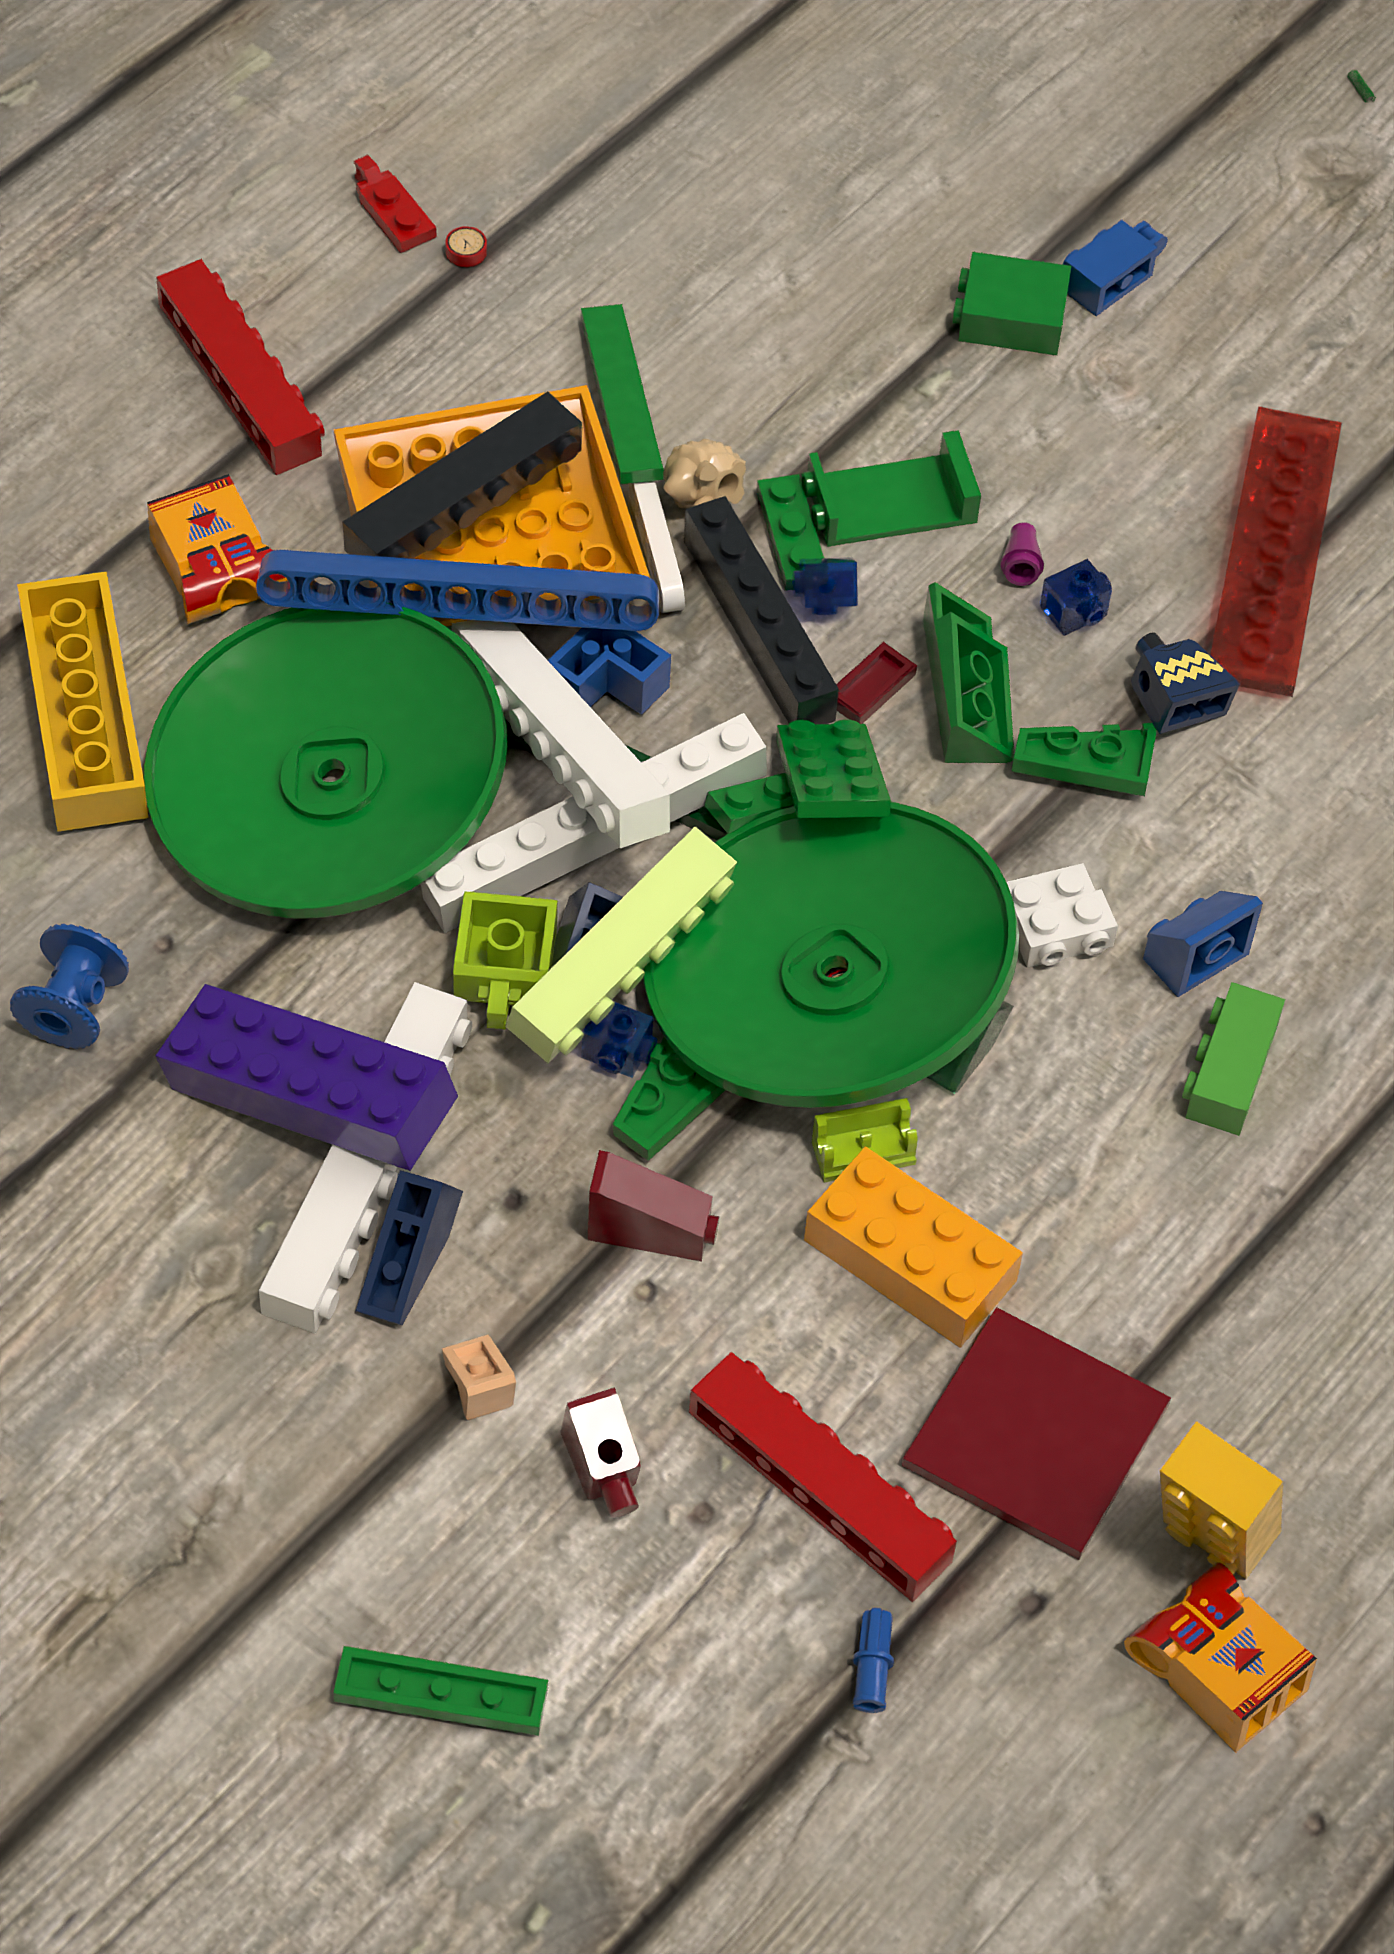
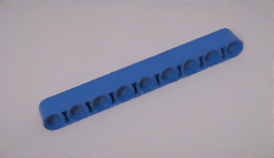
[256,550,659,631]

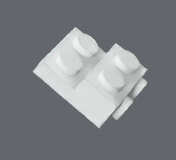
[1007,863,1118,968]

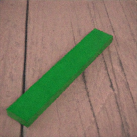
[581,304,664,484]

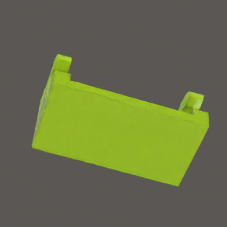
[812,1098,918,1183]

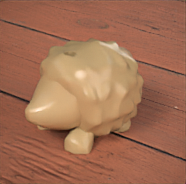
[663,439,746,509]

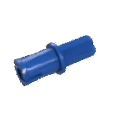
[853,1608,894,1713]

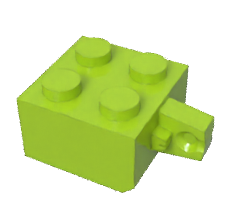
[453,891,558,1030]

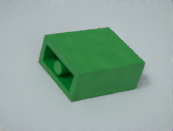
[952,251,1071,356]

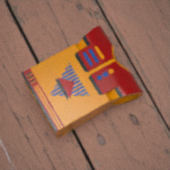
[147,474,288,624]
[1124,1562,1317,1753]

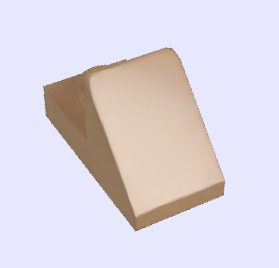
[442,1334,516,1420]

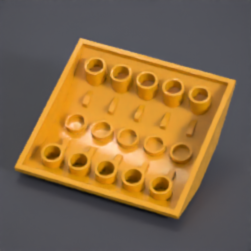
[334,385,650,627]

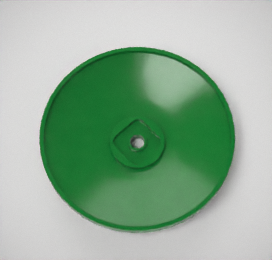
[144,603,507,918]
[643,802,1019,1108]

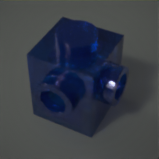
[792,557,858,615]
[1040,558,1113,636]
[581,1001,658,1078]

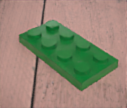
[776,719,891,818]

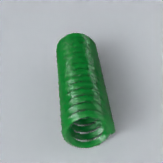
[1347,70,1376,102]

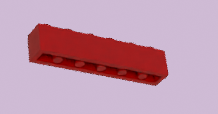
[156,259,325,475]
[689,1351,957,1603]

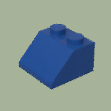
[1143,891,1263,997]

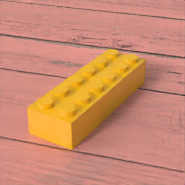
[17,571,149,832]

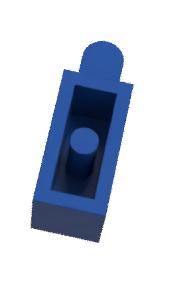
[1062,220,1168,316]

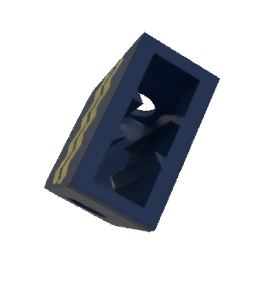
[1131,632,1240,734]

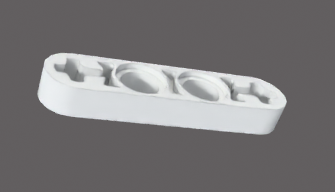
[628,481,685,613]

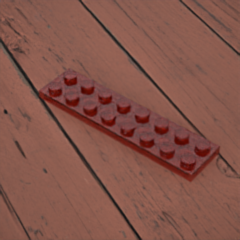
[1210,406,1342,697]

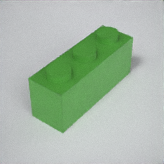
[1182,982,1286,1136]

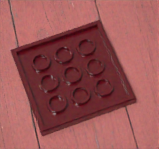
[902,1307,1171,1560]

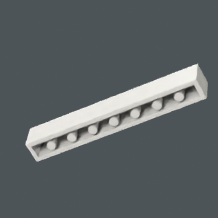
[452,620,670,848]
[421,713,767,934]
[259,982,472,1334]

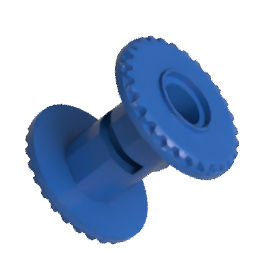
[10,924,129,1049]

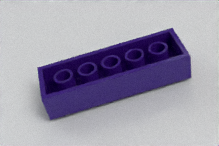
[155,984,458,1171]

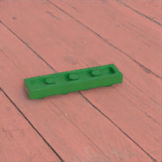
[333,1646,548,1736]

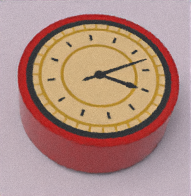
[445,226,487,267]

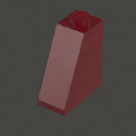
[588,1150,720,1262]

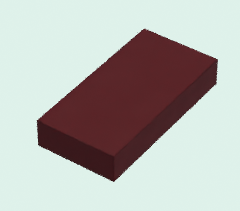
[836,641,917,724]

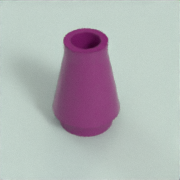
[1001,522,1044,586]

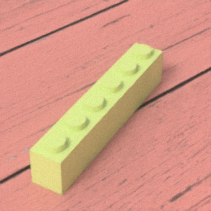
[505,827,737,1063]

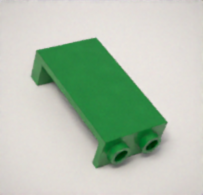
[801,430,981,547]

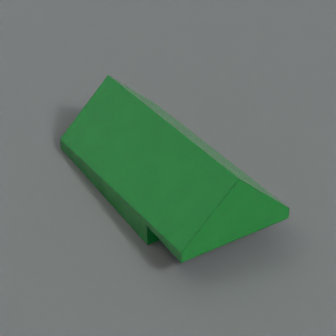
[923,582,1014,763]

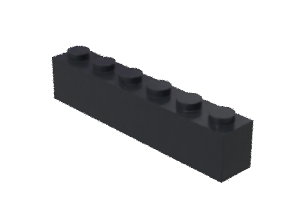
[342,391,582,559]
[684,496,839,724]

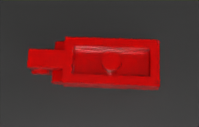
[354,155,437,253]

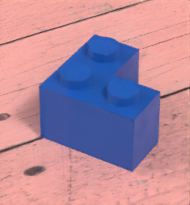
[548,627,671,715]

